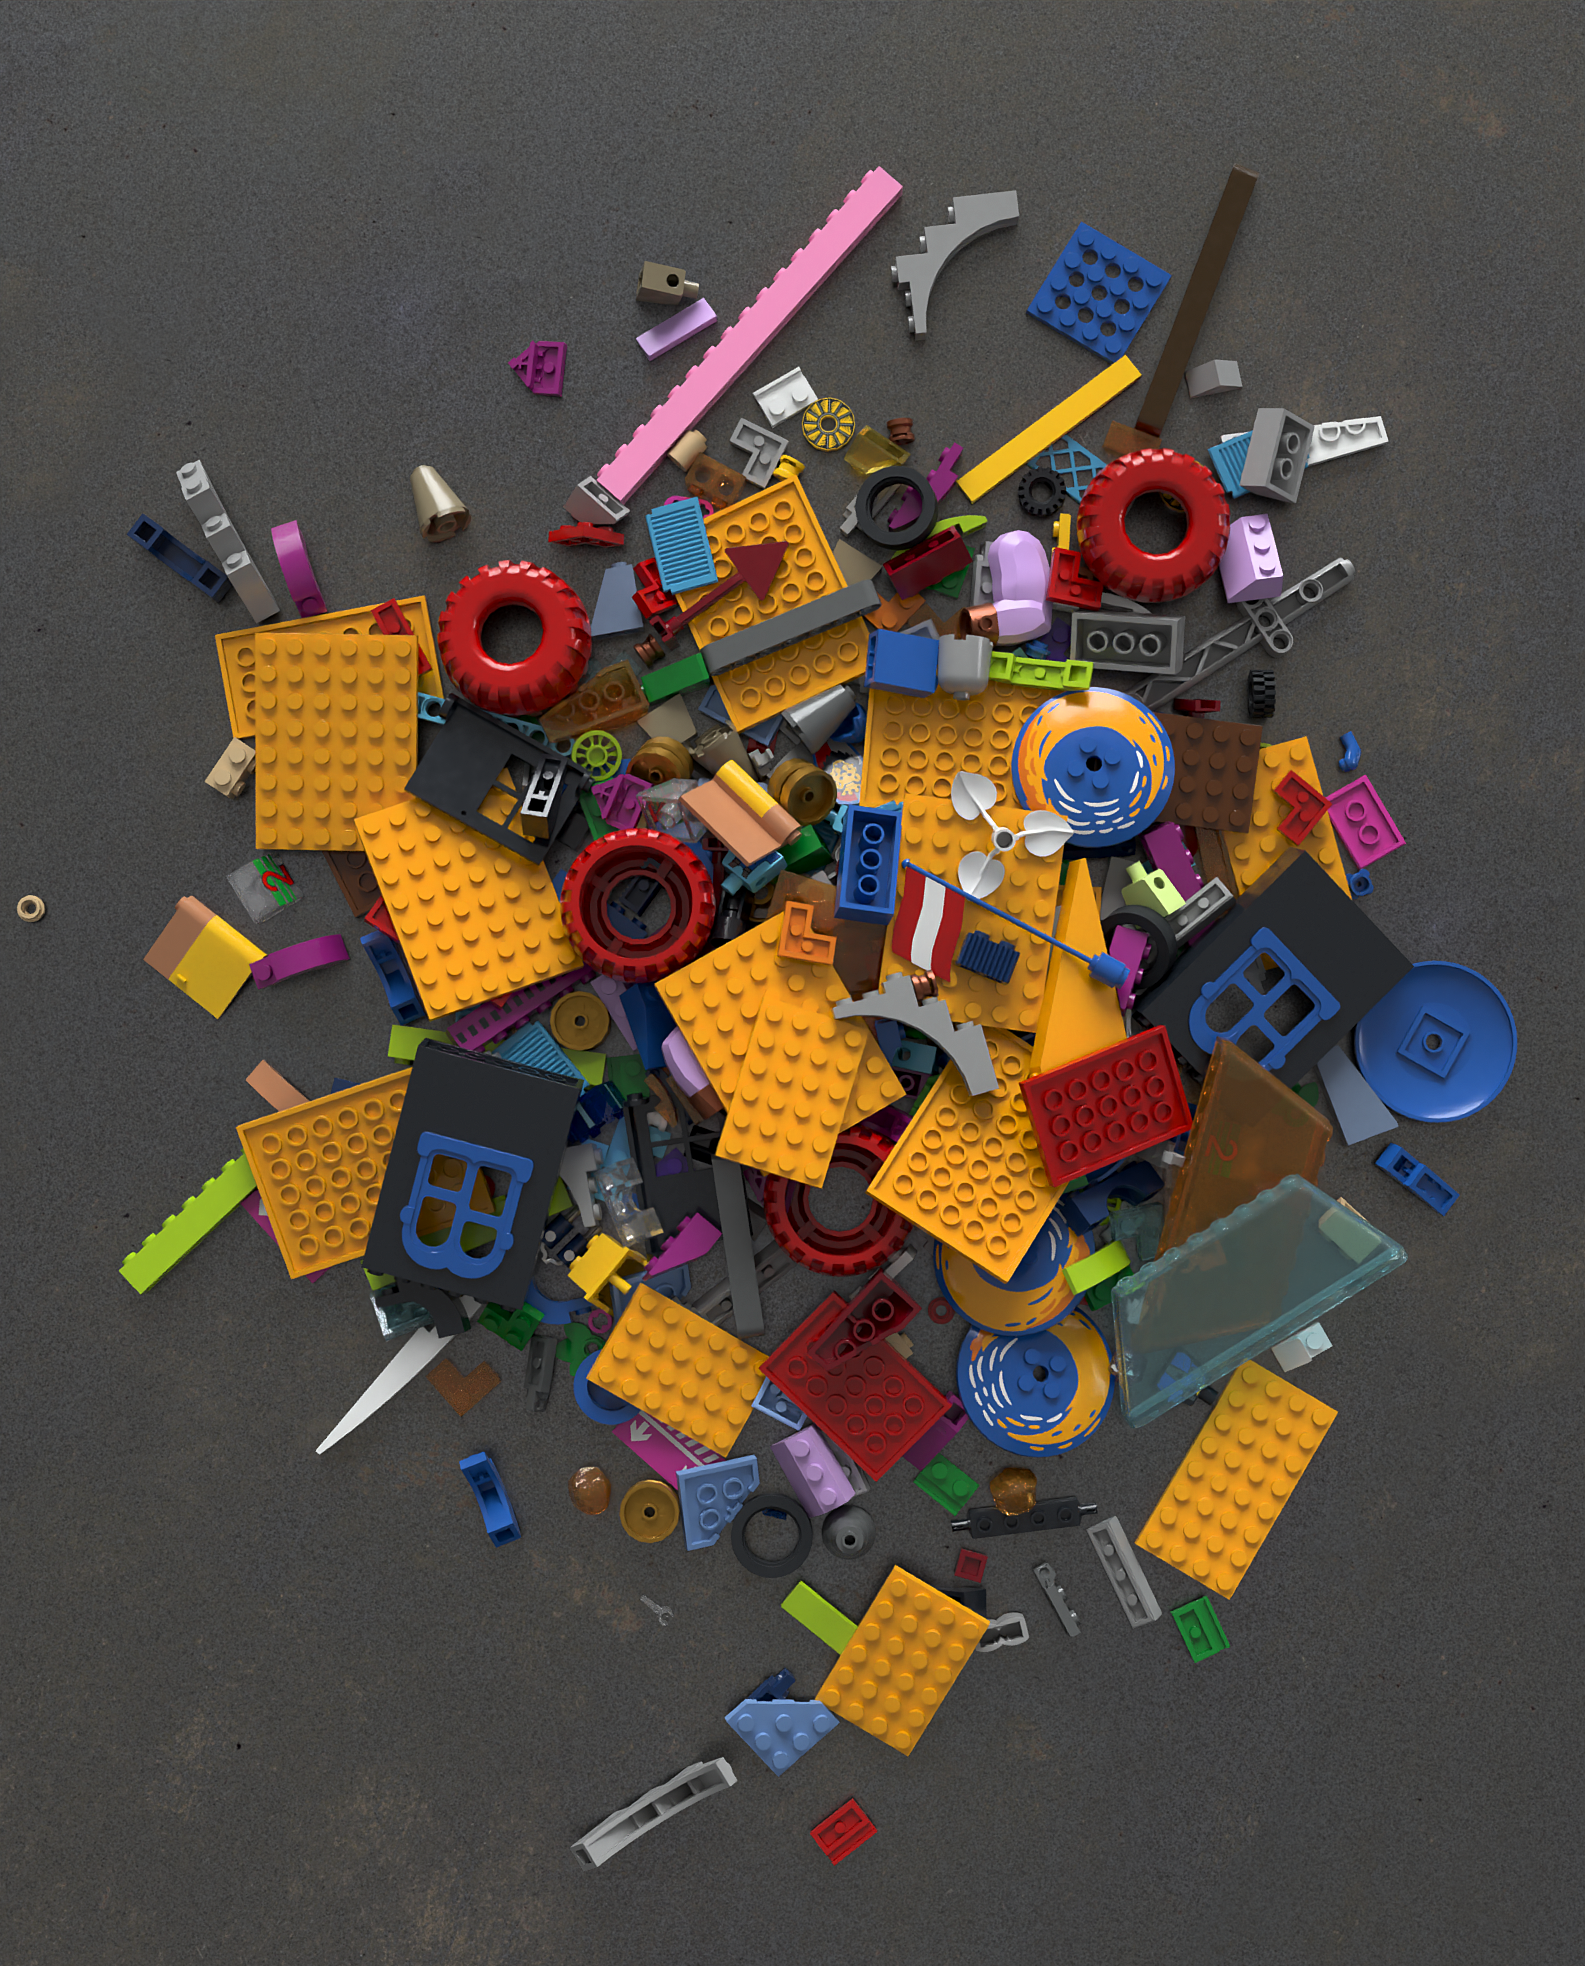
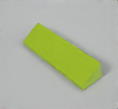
[781,1581,858,1655]

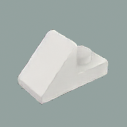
[1271,1322,1332,1372]

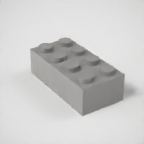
[1070,609,1185,675]

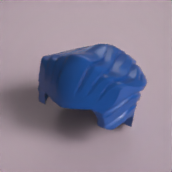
[830,702,867,744]

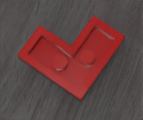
[548,522,624,548]
[1046,547,1103,611]
[632,557,679,619]
[1273,770,1332,846]

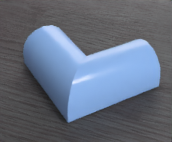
[751,1377,807,1431]

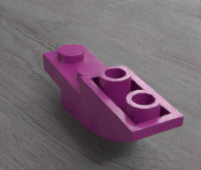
[887,442,963,533]

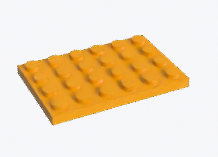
[715,996,869,1189]
[586,1283,769,1458]
[815,1565,990,1756]

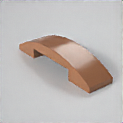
[246,1060,309,1112]

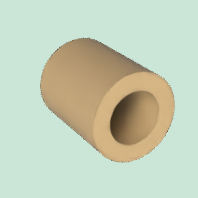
[666,429,707,472]

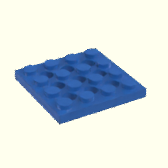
[1026,221,1172,364]

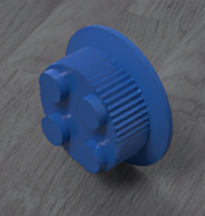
[574,1349,641,1425]

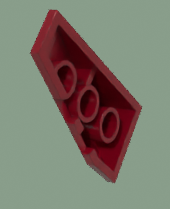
[807,1267,922,1371]

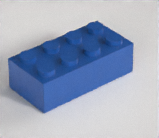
[834,804,902,925]

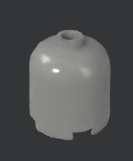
[938,634,993,700]

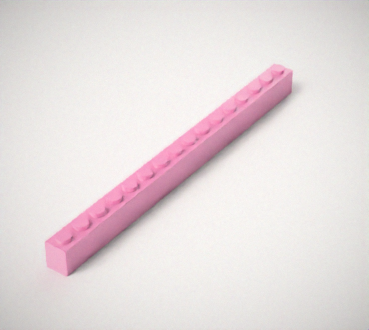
[597,166,903,505]

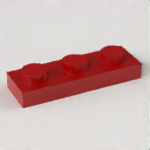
[371,598,433,678]

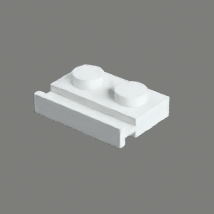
[753,367,818,428]

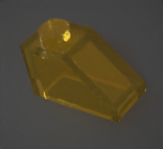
[844,425,911,474]

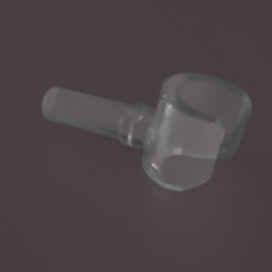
[639,1594,674,1626]

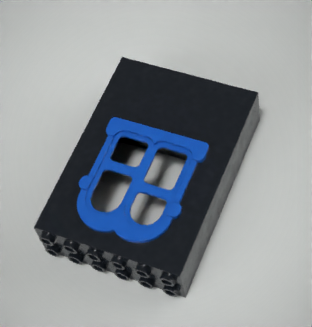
[1132,847,1414,1127]
[361,1038,584,1311]

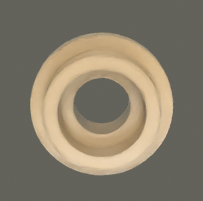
[17,895,45,922]

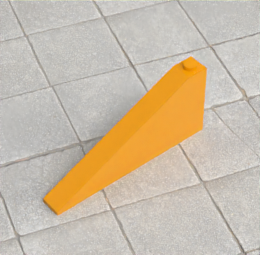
[1029,858,1127,1078]

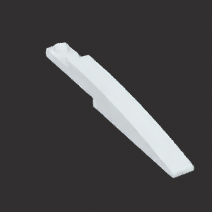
[316,1295,484,1455]

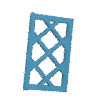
[1027,435,1107,504]

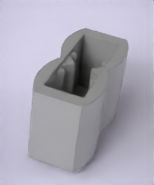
[975,1612,1029,1652]

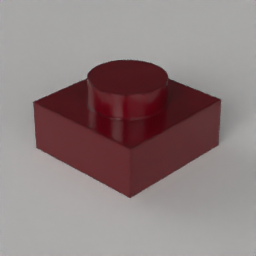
[954,1548,988,1583]

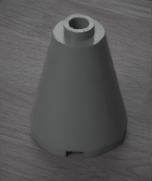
[781,684,857,755]
[822,1505,876,1560]

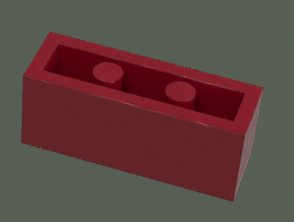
[883,525,973,600]

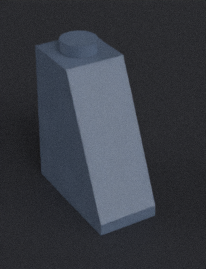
[591,562,645,641]

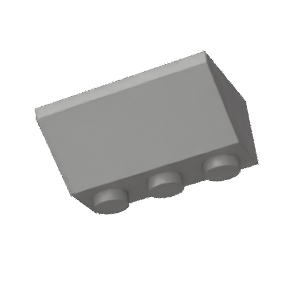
[1239,408,1315,503]

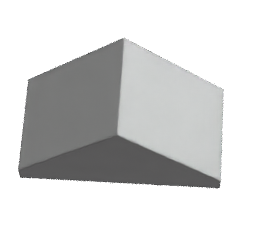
[1185,360,1242,399]

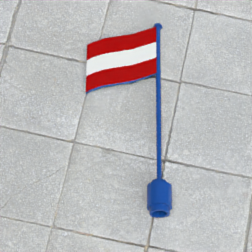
[892,859,1130,989]

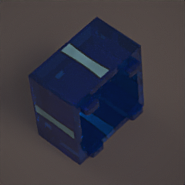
[569,1080,625,1143]

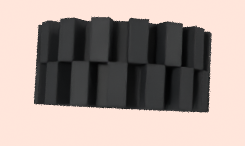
[1018,466,1066,517]
[1247,670,1276,718]

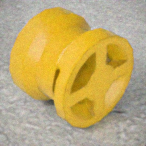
[772,455,805,482]

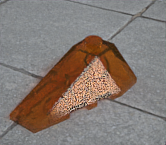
[539,659,649,744]

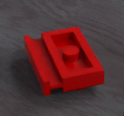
[810,1798,877,1866]

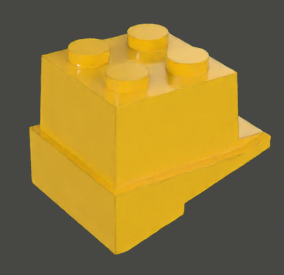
[567,1233,648,1317]

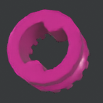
[588,1309,613,1333]

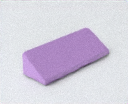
[636,298,717,361]

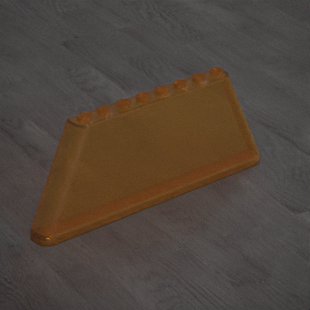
[1130,1036,1333,1353]

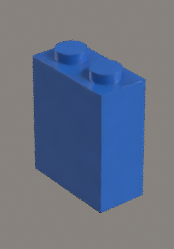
[864,629,939,698]

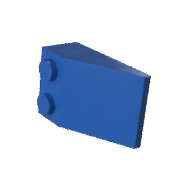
[619,980,677,1070]

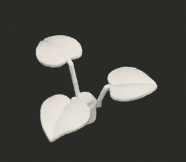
[951,771,1074,901]

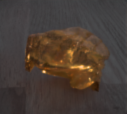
[568,1467,611,1515]
[990,1467,1037,1516]

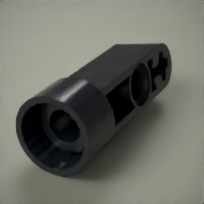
[708,873,755,948]

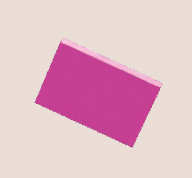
[1325,775,1406,871]

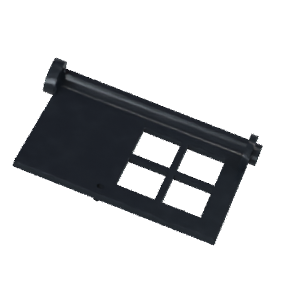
[404,693,595,866]
[622,1091,753,1262]

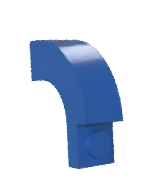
[360,930,426,1026]
[525,1275,594,1325]
[459,1451,521,1548]

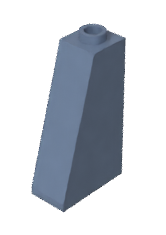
[1313,1045,1399,1146]

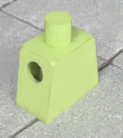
[1121,861,1186,929]

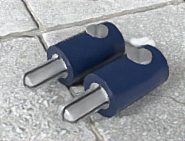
[540,1204,602,1268]

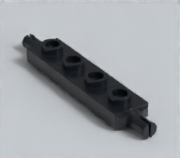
[951,1496,1098,1539]

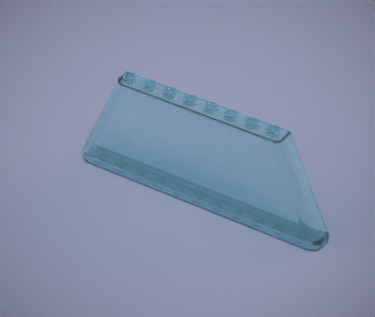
[1111,1174,1408,1428]

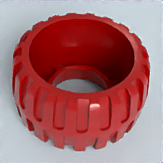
[1077,448,1231,603]
[437,560,592,718]
[560,828,716,983]
[763,1123,914,1277]

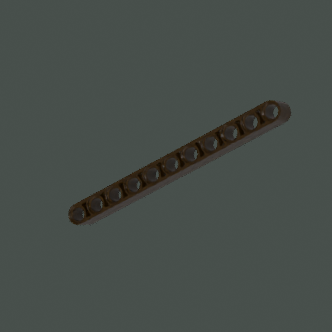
[1134,164,1260,439]

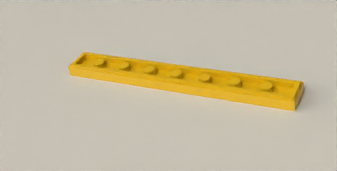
[956,355,1142,504]

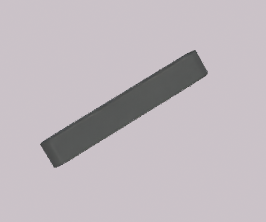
[700,579,882,676]
[711,1154,765,1339]

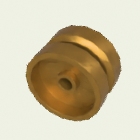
[626,737,694,806]
[767,758,837,826]
[550,991,612,1051]
[619,1479,680,1543]

